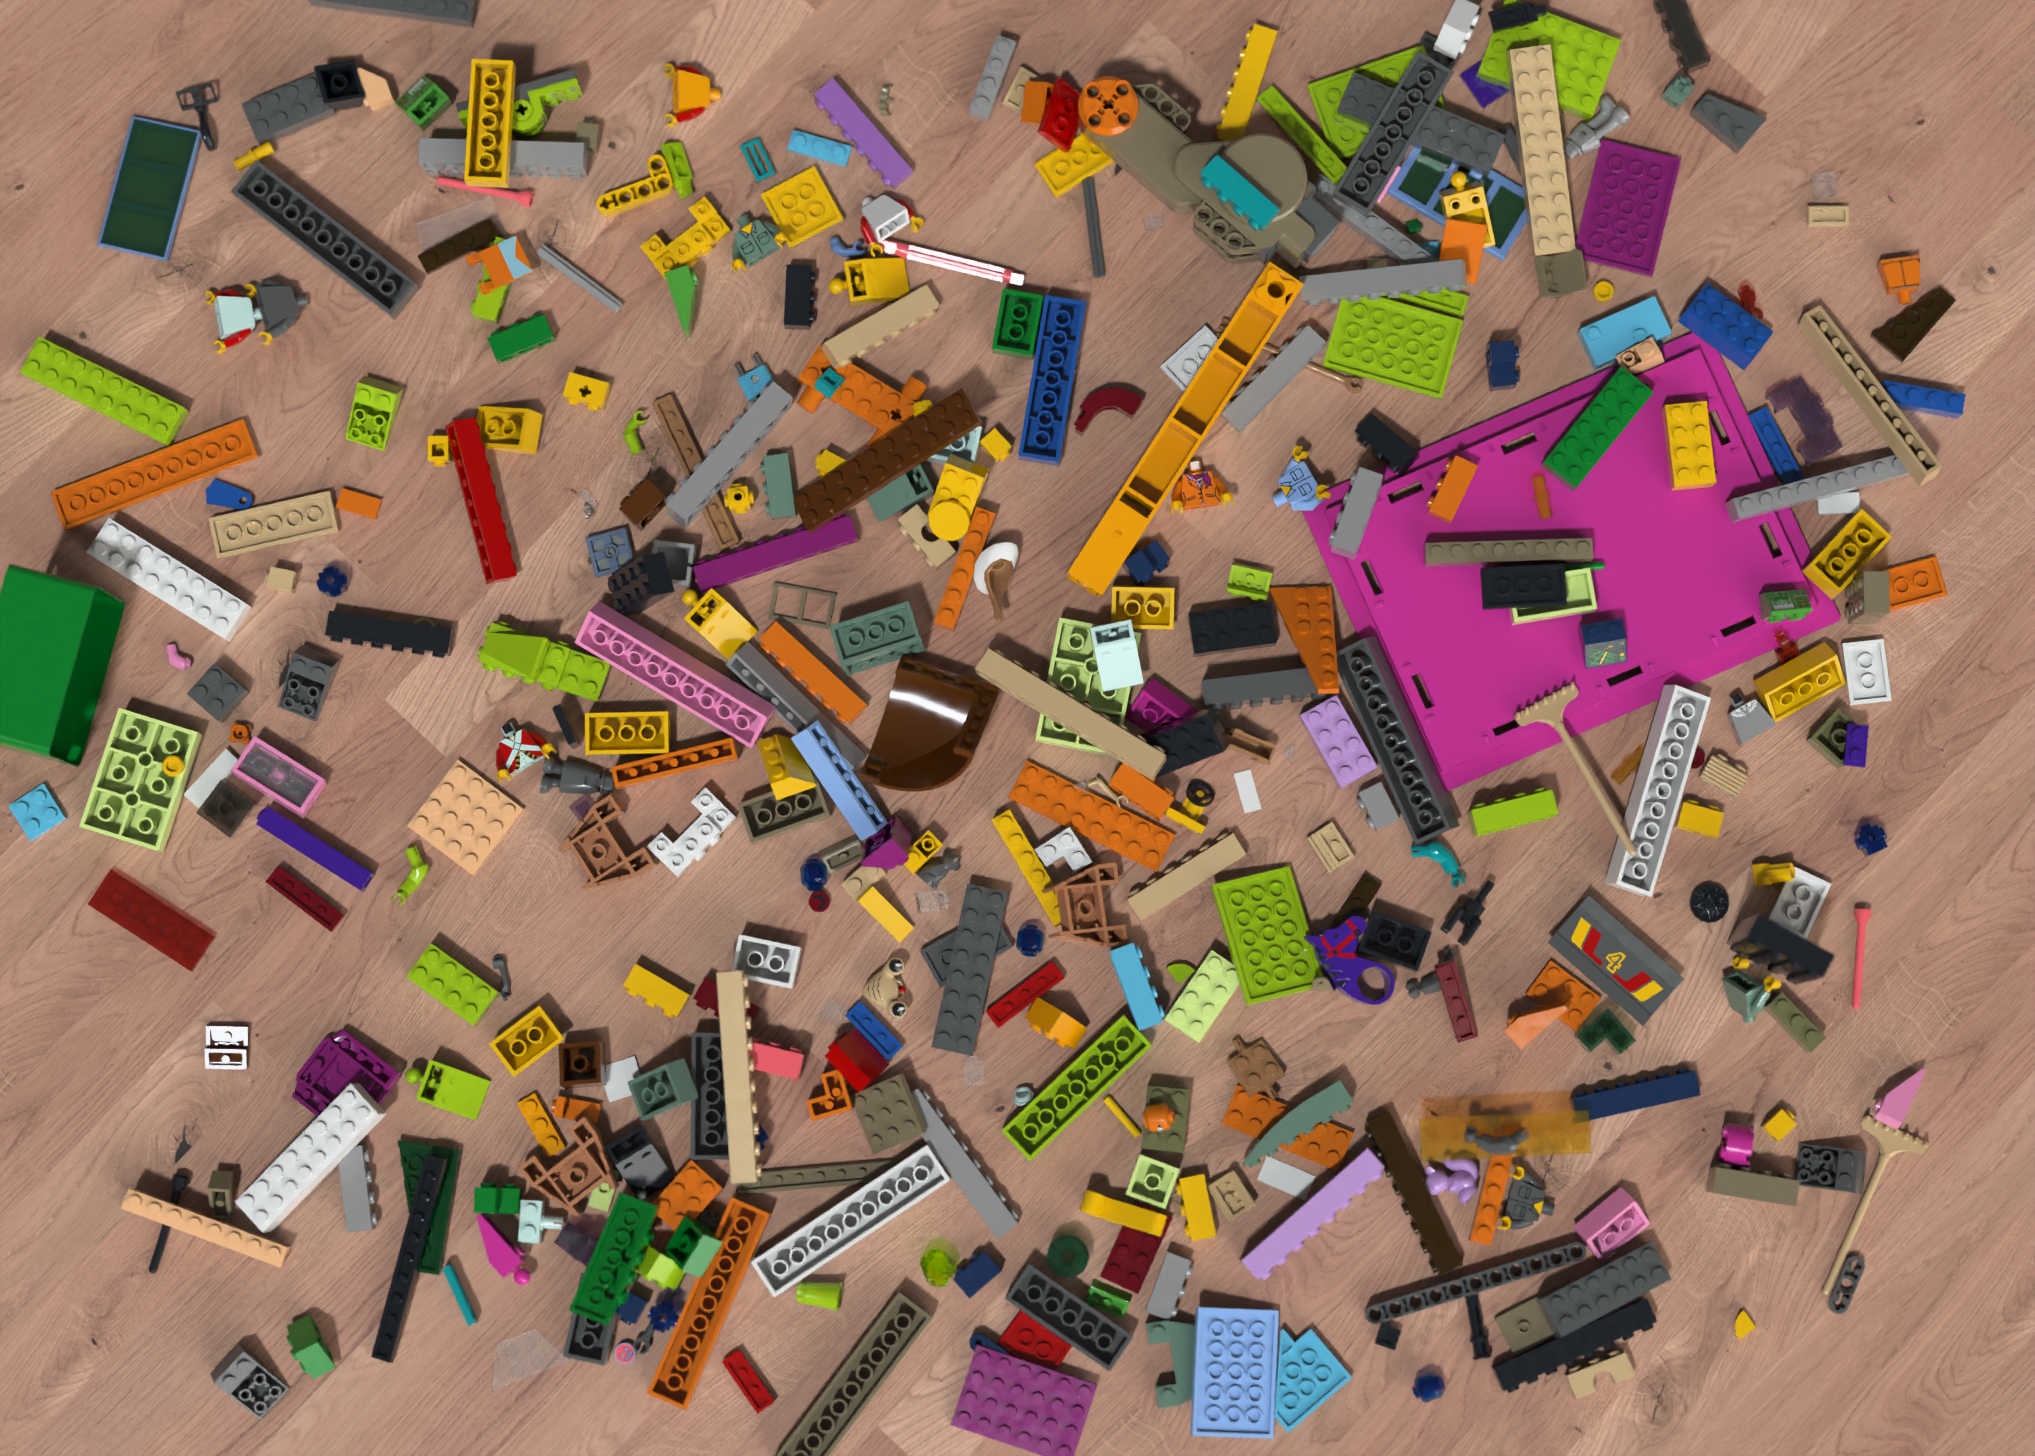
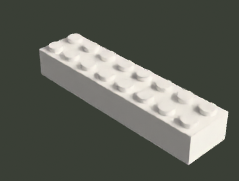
[86,518,252,642]
[235,1084,387,1232]

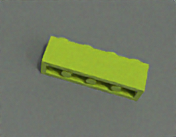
[470,237,511,325]

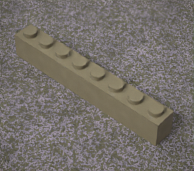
[1423,538,1593,567]

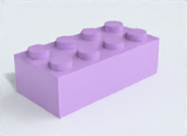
[1299,695,1377,790]

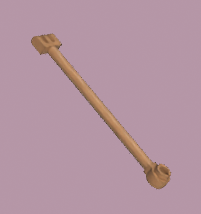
[1215,318,1363,394]

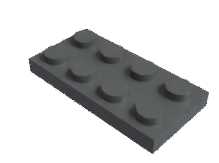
[920,926,1013,987]

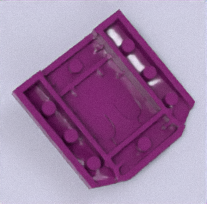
[292,1030,401,1117]

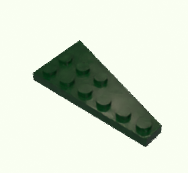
[398,1140,461,1275]

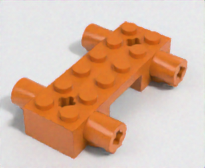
[796,344,927,448]

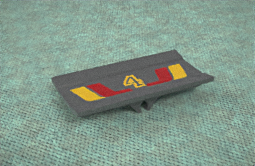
[1547,895,1684,1026]

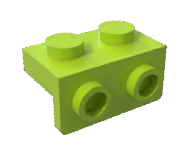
[1226,562,1273,601]

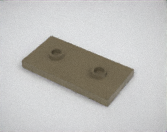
[1494,1280,1571,1356]

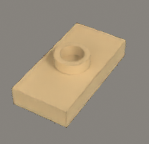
[1807,205,1849,227]

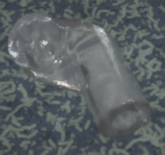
[579,487,598,519]

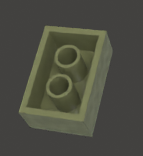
[1141,1085,1190,1153]

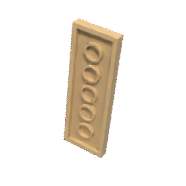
[208,491,339,559]

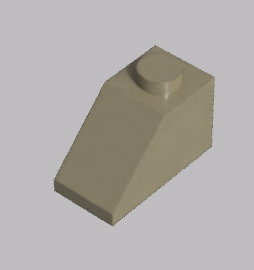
[208,1170,235,1219]

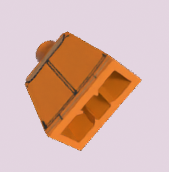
[1877,255,1920,305]

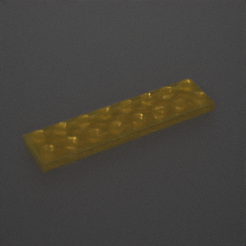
[1419,1110,1591,1161]

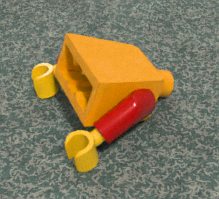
[663,64,720,128]

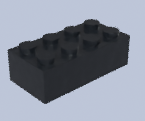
[608,552,675,616]
[1188,602,1277,657]
[1140,706,1231,778]

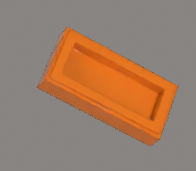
[336,488,382,520]

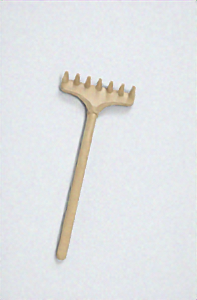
[1513,682,1637,856]
[1822,1115,1929,1296]

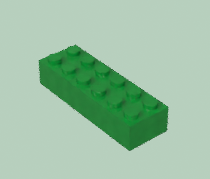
[1541,366,1654,492]

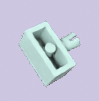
[518,1200,564,1243]

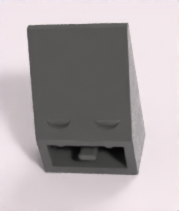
[278,645,340,722]
[1794,1143,1867,1194]
[210,1343,289,1419]

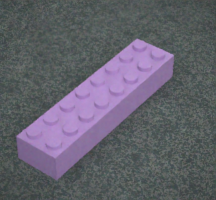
[1240,1148,1385,1280]

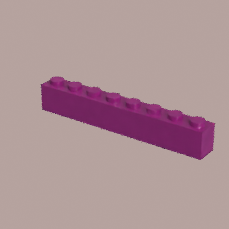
[693,514,859,593]

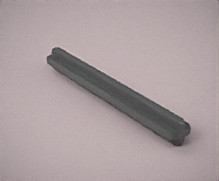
[1082,178,1105,278]

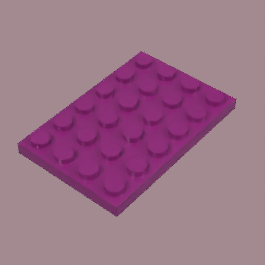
[1575,139,1681,278]
[951,1344,1097,1456]

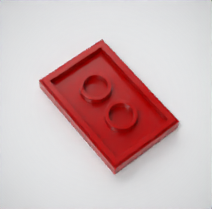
[1037,78,1081,153]
[997,1310,1072,1370]

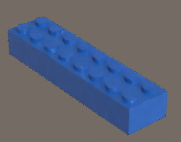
[1018,295,1086,466]

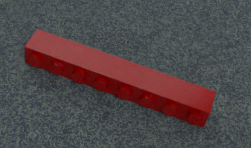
[445,417,517,585]

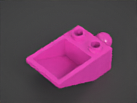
[477,1213,531,1285]

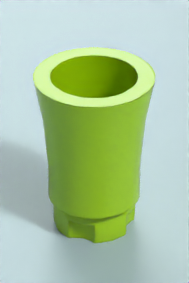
[796,1282,842,1312]

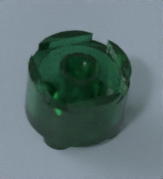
[1047,1235,1089,1278]

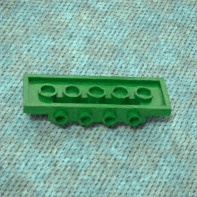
[569,1192,659,1326]

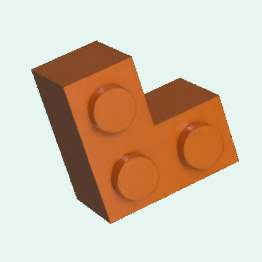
[806,1070,853,1122]

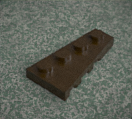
[1870,287,1956,363]

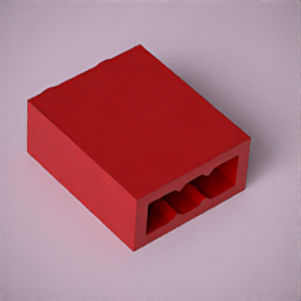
[824,1028,890,1093]

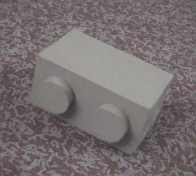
[1356,782,1399,832]

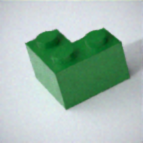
[474,1183,522,1214]
[286,1315,336,1379]

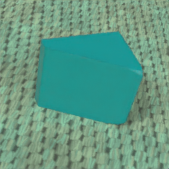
[814,367,845,399]

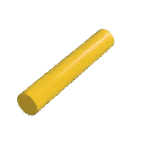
[1103,1096,1141,1138]

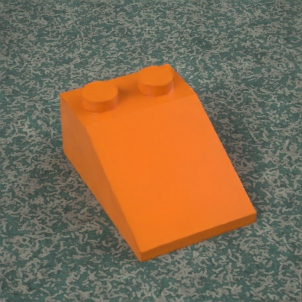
[1504,999,1572,1049]

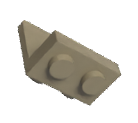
[1534,249,1587,299]

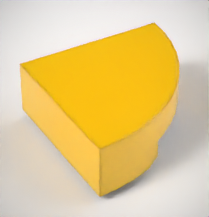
[1734,1310,1756,1340]

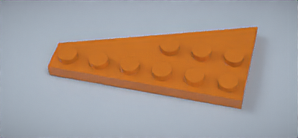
[1269,586,1339,694]

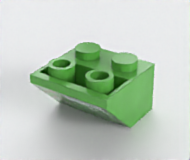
[395,75,452,132]
[1759,589,1812,623]

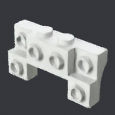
[647,787,736,877]

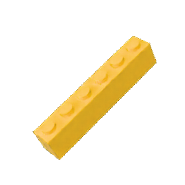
[1214,24,1278,142]
[992,809,1061,929]

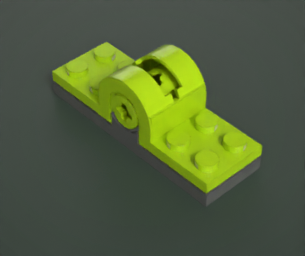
[456,69,583,140]

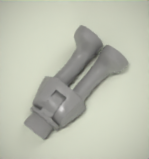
[1563,95,1630,160]

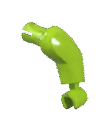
[391,846,429,906]

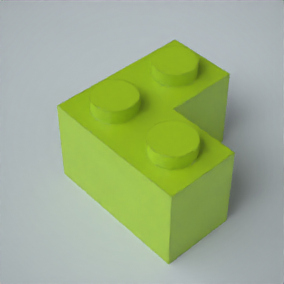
[635,1244,686,1290]

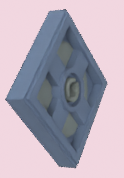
[586,527,634,578]

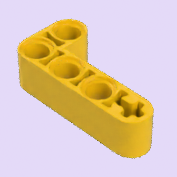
[596,154,674,217]
[1079,1190,1167,1237]

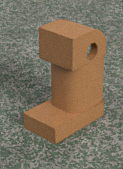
[1224,728,1276,765]

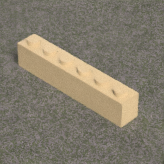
[821,284,940,369]
[1127,833,1246,922]

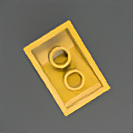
[476,406,543,455]

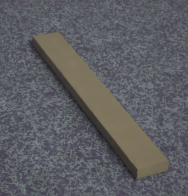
[736,1159,903,1195]

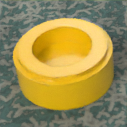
[1593,281,1614,303]
[162,755,185,777]

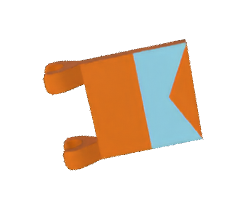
[466,236,533,295]

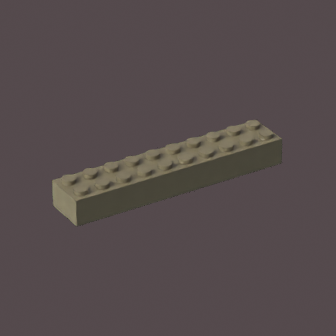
[776,1291,933,1456]

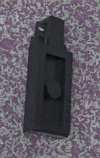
[1488,2,1547,33]

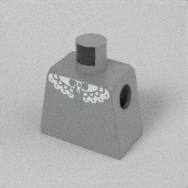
[1727,693,1776,746]

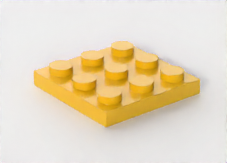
[760,166,844,249]

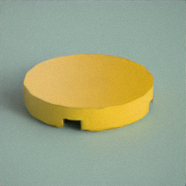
[929,500,970,541]

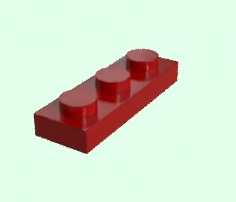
[722,1349,775,1414]

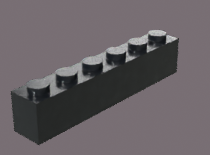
[325,611,454,659]

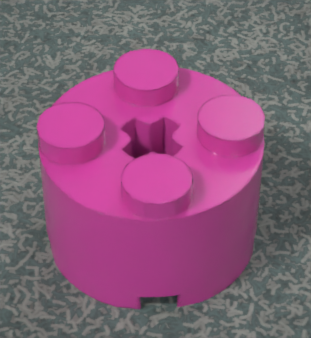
[1718,1123,1754,1168]

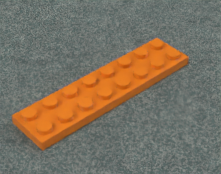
[1008,761,1175,873]

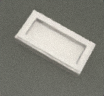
[1817,492,1860,515]

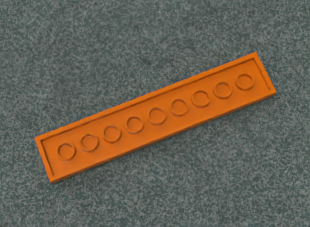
[50,418,259,531]

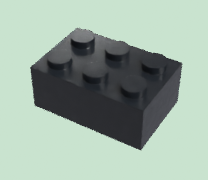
[1357,910,1432,973]

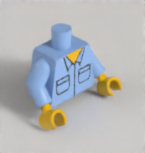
[1272,446,1331,511]

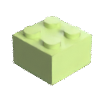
[1125,1155,1179,1209]

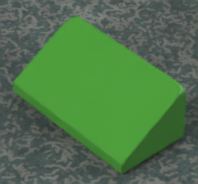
[1084,1279,1132,1319]

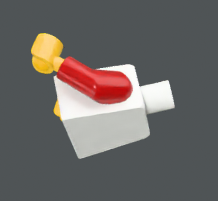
[860,195,924,258]

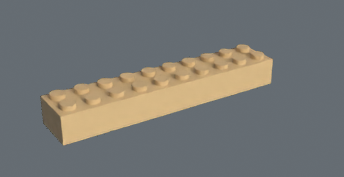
[1506,44,1576,257]

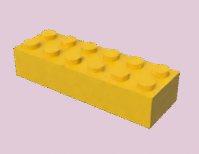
[464,59,516,188]

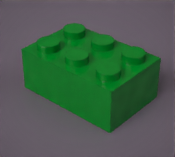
[992,288,1043,360]

